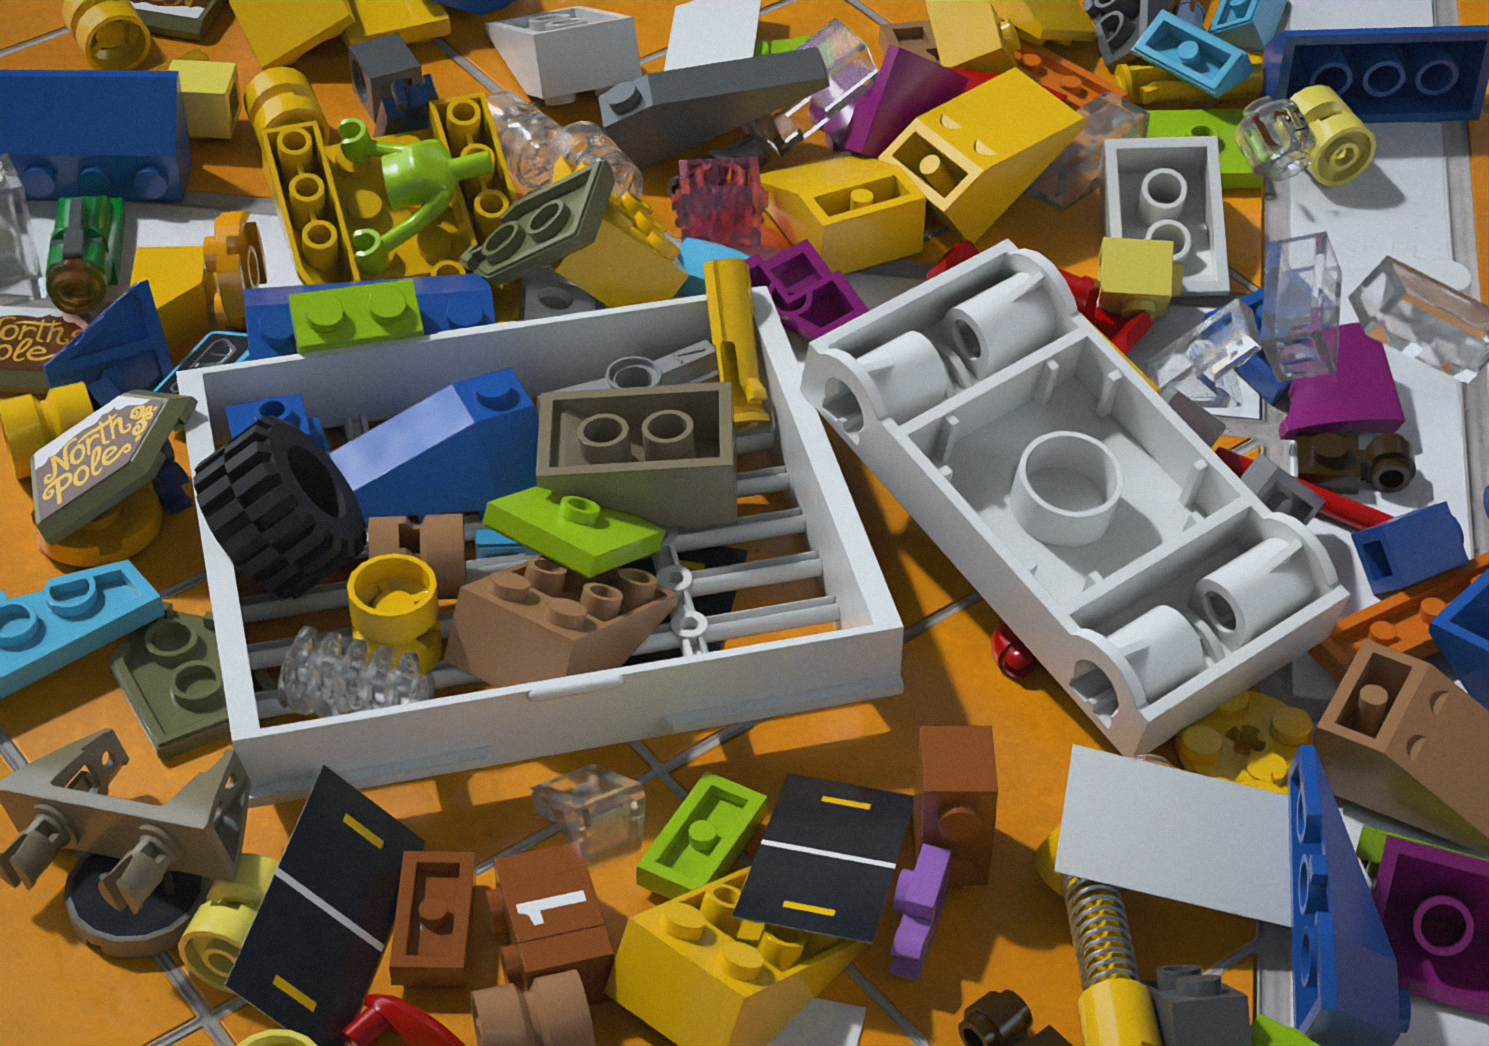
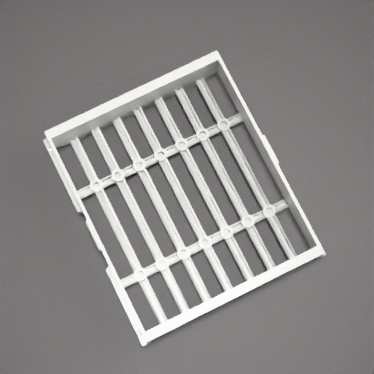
[176,286,904,808]

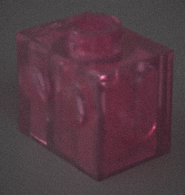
[671,157,768,247]

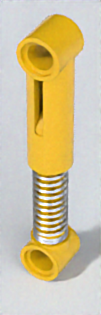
[1034,822,1163,1046]

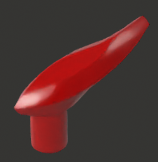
[341,993,466,1046]

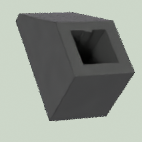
[1140,964,1252,1046]

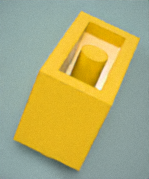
[925,0,1021,74]
[130,246,219,352]

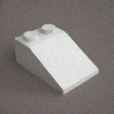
[484,6,642,106]
[1098,136,1230,297]

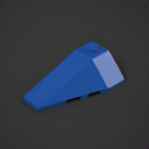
[327,367,539,528]
[1287,744,1411,1046]

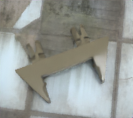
[0,728,251,915]

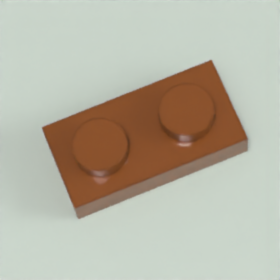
[389,851,477,986]

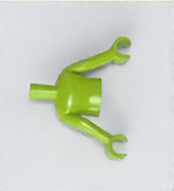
[338,117,494,276]

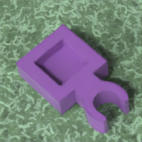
[889,843,951,981]

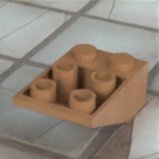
[443,555,679,688]
[1312,639,1489,856]

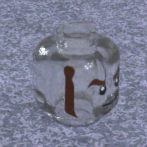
[1234,96,1317,182]

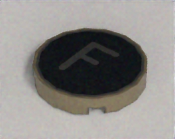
[64,852,212,958]

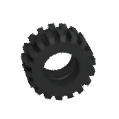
[193,415,367,599]

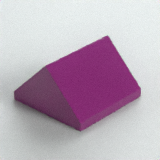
[1371,835,1489,1015]

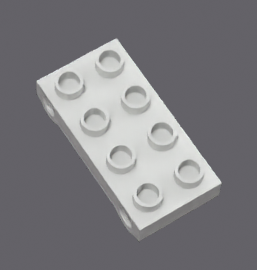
[800,238,1351,759]

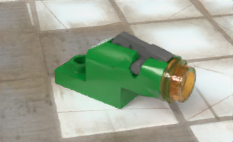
[45,195,126,315]

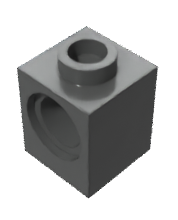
[348,33,422,123]

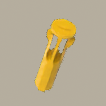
[1114,56,1263,107]
[703,258,771,432]

